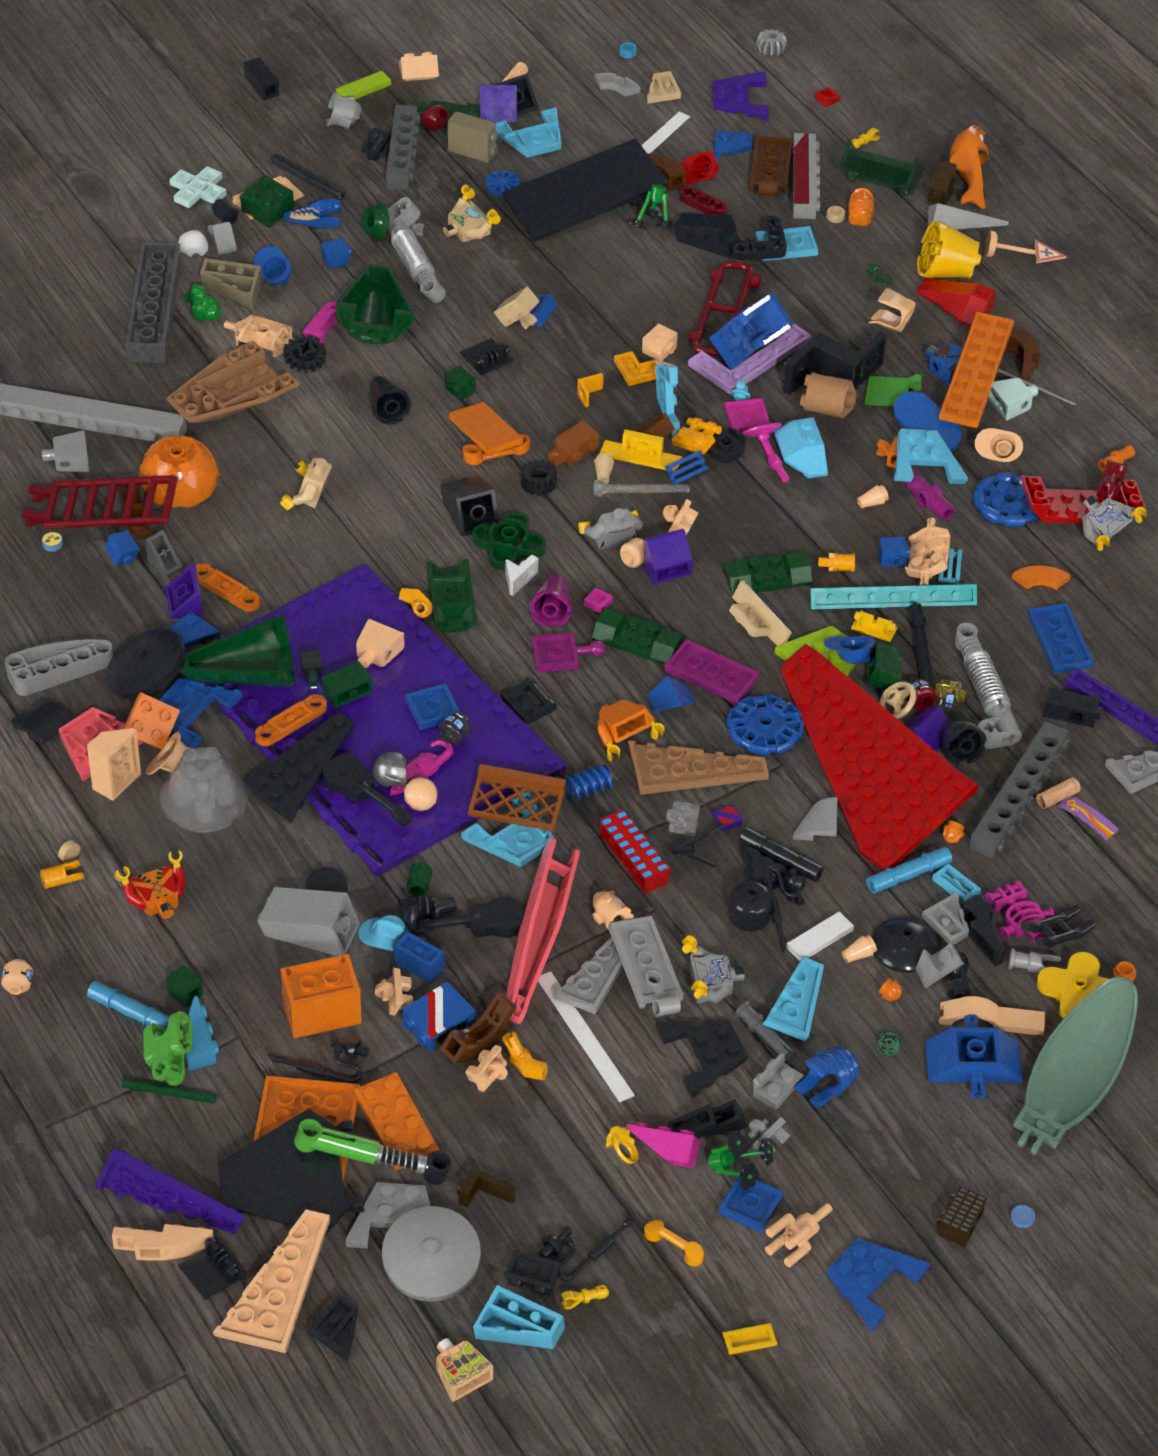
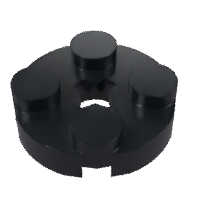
[707,428,746,463]

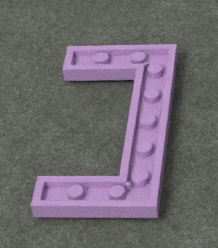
[688,323,811,395]

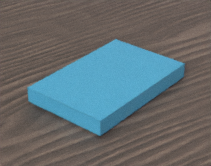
[755,226,819,261]

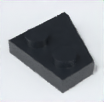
[308,1294,359,1361]

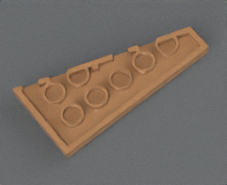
[628,740,769,795]

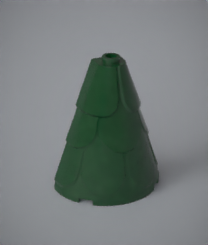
[336,264,414,344]
[181,615,295,687]

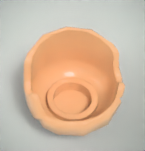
[403,777,437,811]

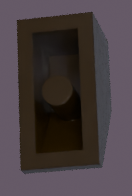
[928,159,957,205]

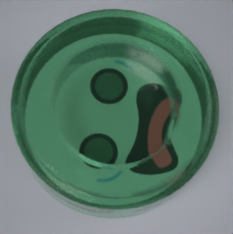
[877,1032,901,1056]

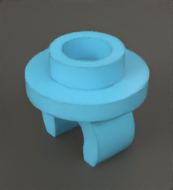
[731,380,750,401]

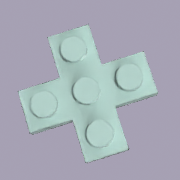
[170,166,226,208]

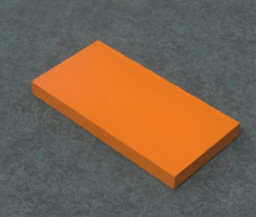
[449,402,523,455]

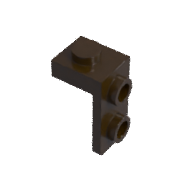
[457,1169,516,1208]

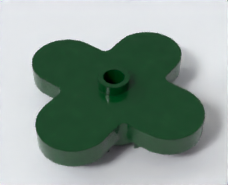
[472,512,547,570]

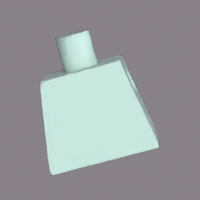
[988,378,1038,421]

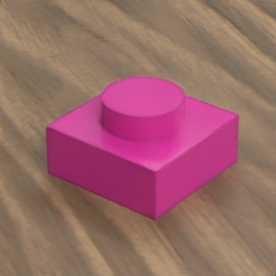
[584,587,613,614]

